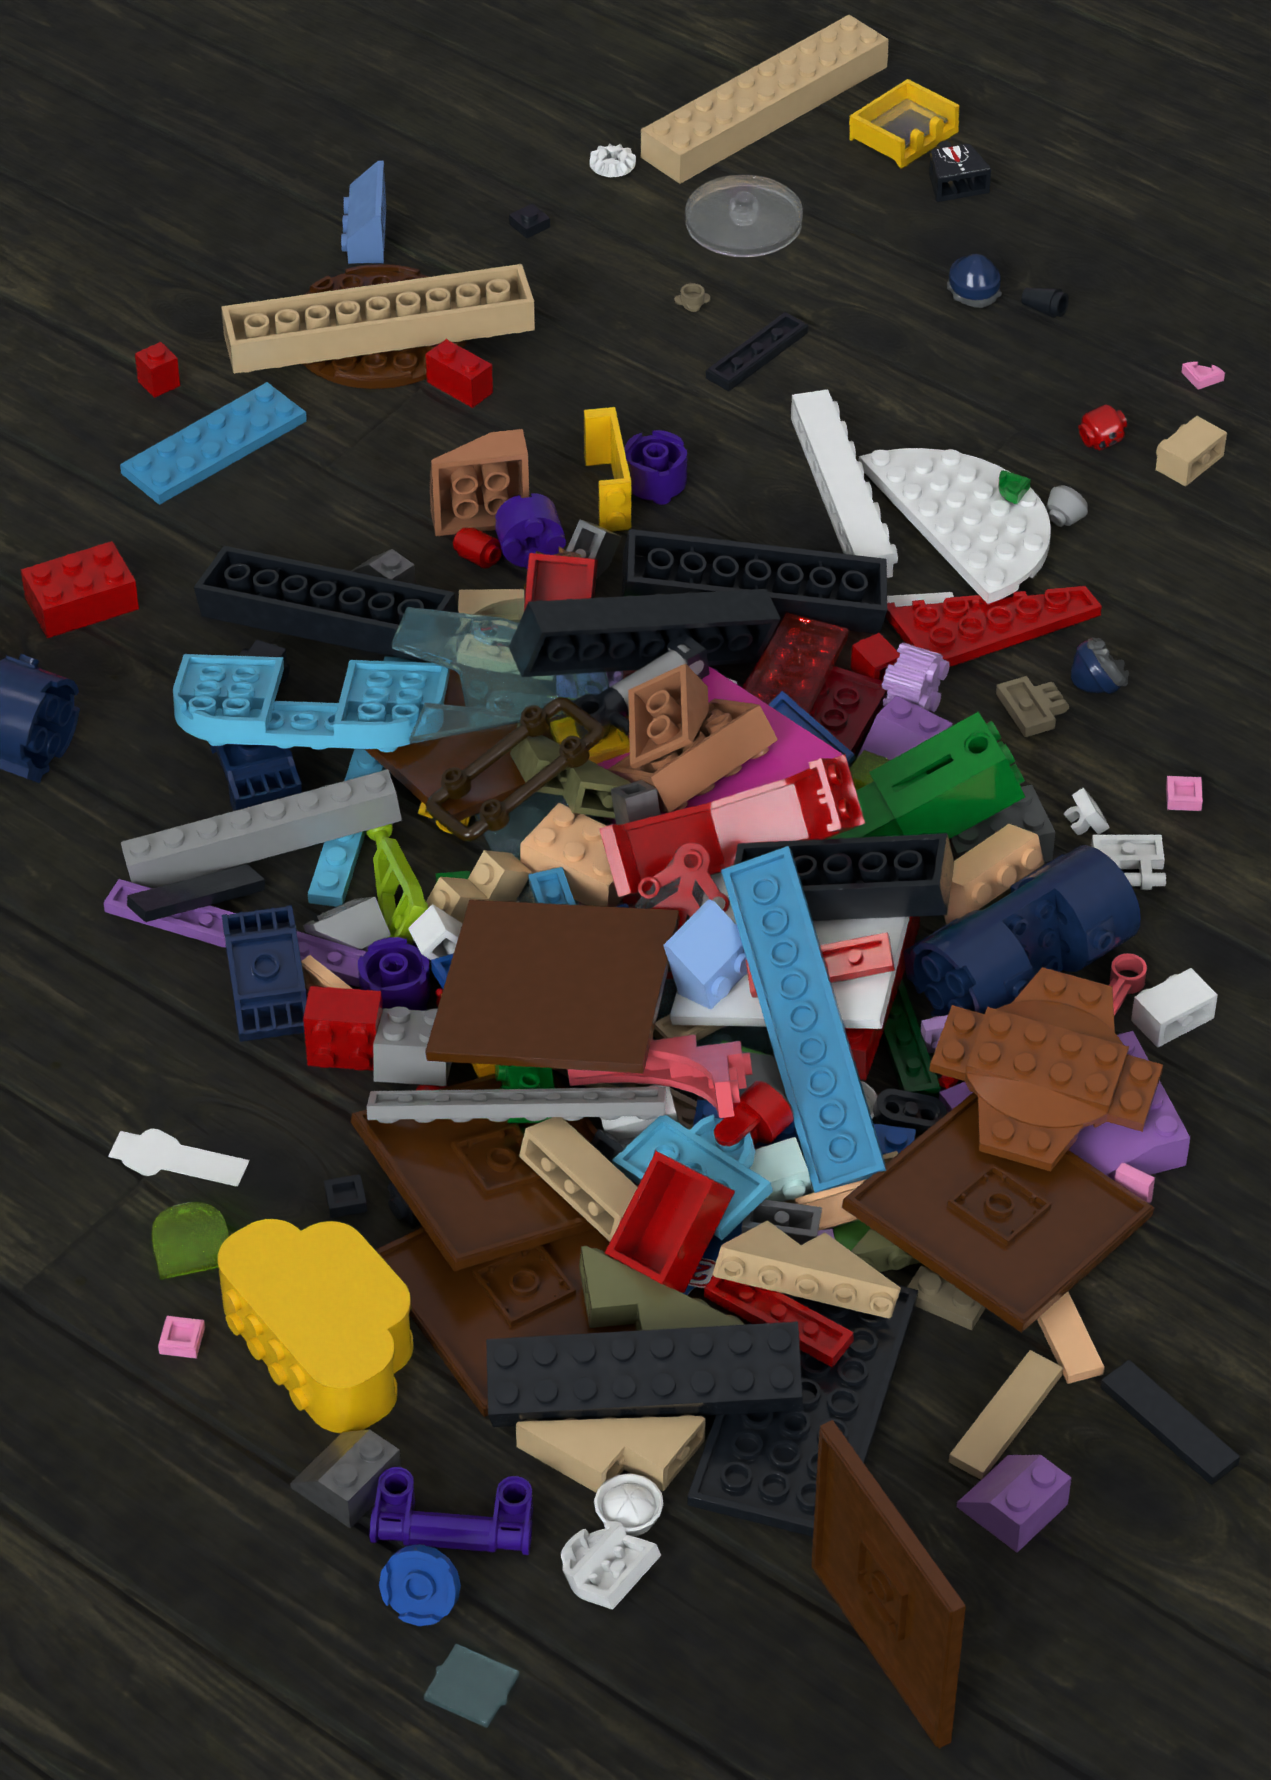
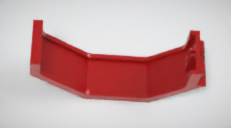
[599,754,865,897]

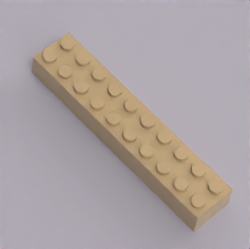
[641,15,889,184]
[221,264,535,374]

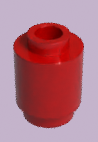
[453,527,501,569]

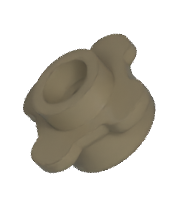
[674,283,710,312]

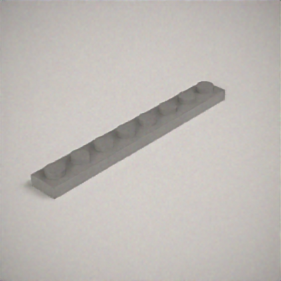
[367,1087,666,1123]

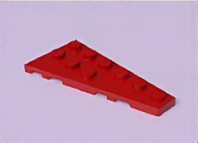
[885,586,1102,667]

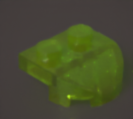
[152,1202,229,1280]

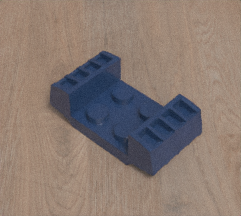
[209,744,302,811]
[222,905,307,1042]

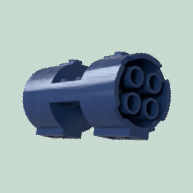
[0,654,80,783]
[903,845,1141,1017]

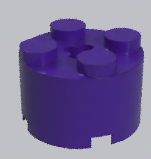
[624,430,687,505]
[495,493,566,570]
[358,937,431,1011]

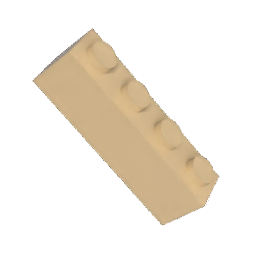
[519,1117,637,1242]

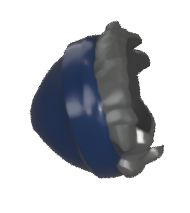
[947,254,1002,308]
[1071,637,1129,694]

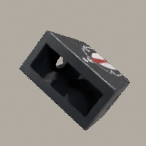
[929,141,991,202]

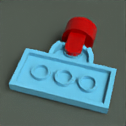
[612,1081,794,1240]

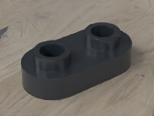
[873,1089,947,1134]

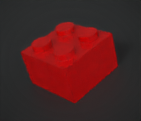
[303,986,383,1071]

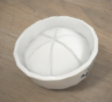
[594,1473,664,1536]

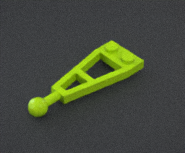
[366,824,428,945]

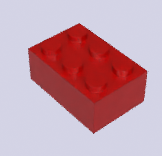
[21,541,139,638]
[524,553,598,611]
[605,1151,735,1293]

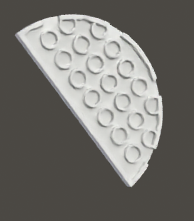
[859,448,1051,604]

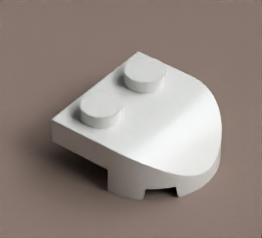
[561,1521,661,1610]

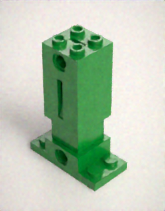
[829,711,1025,839]

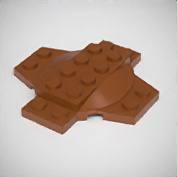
[930,967,1163,1172]

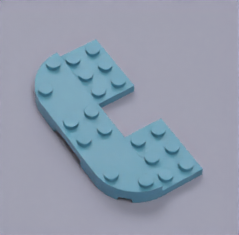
[173,654,450,752]

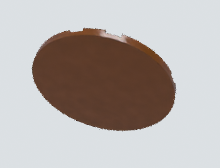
[302,264,467,389]

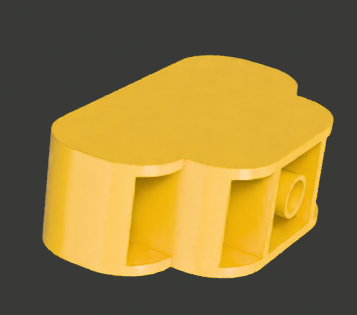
[218,1219,414,1433]

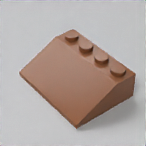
[607,698,778,813]

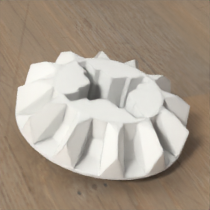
[589,143,636,177]

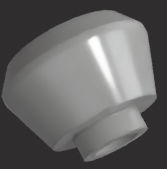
[1046,485,1088,527]

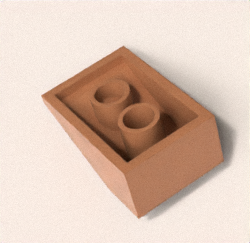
[628,663,709,769]

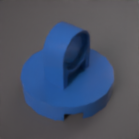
[379,1544,461,1626]

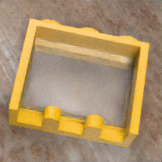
[849,79,959,169]

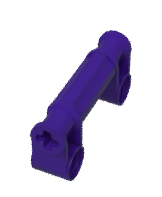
[370,1467,533,1555]

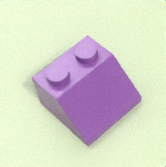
[857,695,952,770]
[957,1455,1071,1552]

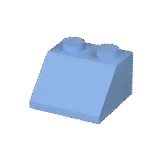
[663,899,748,1009]

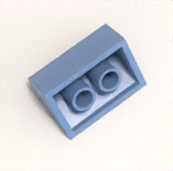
[341,161,386,264]

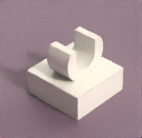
[1064,788,1110,835]

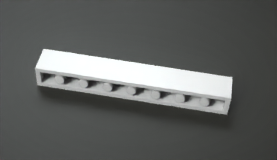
[791,389,898,578]

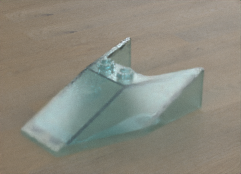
[391,607,609,744]

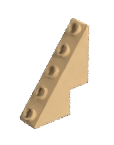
[712,1220,901,1319]
[516,1414,705,1493]

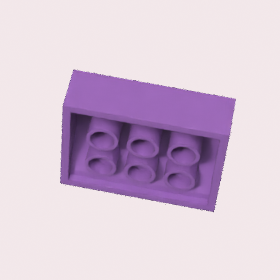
[1069,1031,1190,1181]

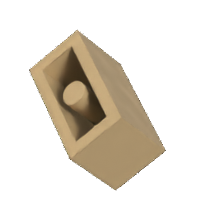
[1156,416,1227,487]

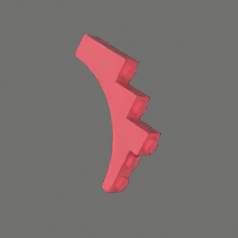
[567,1035,753,1118]

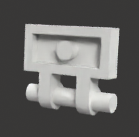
[1091,835,1166,890]

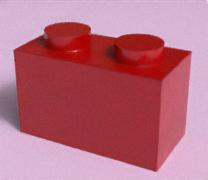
[426,339,493,408]

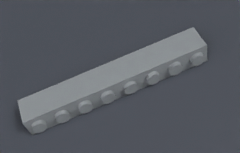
[121,769,402,889]

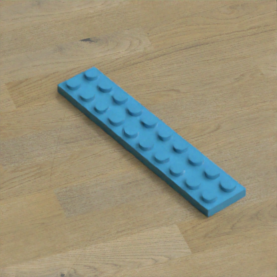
[721,846,886,1193]

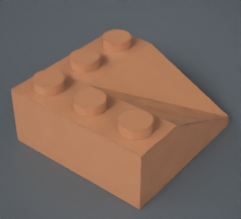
[430,429,529,536]

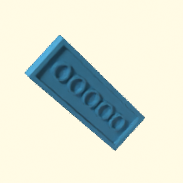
[120,382,307,505]

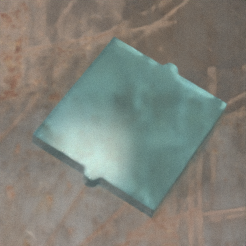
[424,1644,519,1728]

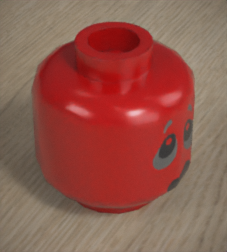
[1078,405,1127,451]

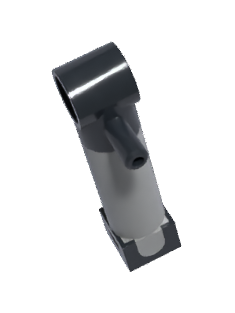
[574,634,710,739]

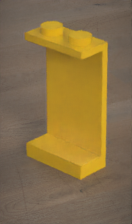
[584,407,631,532]

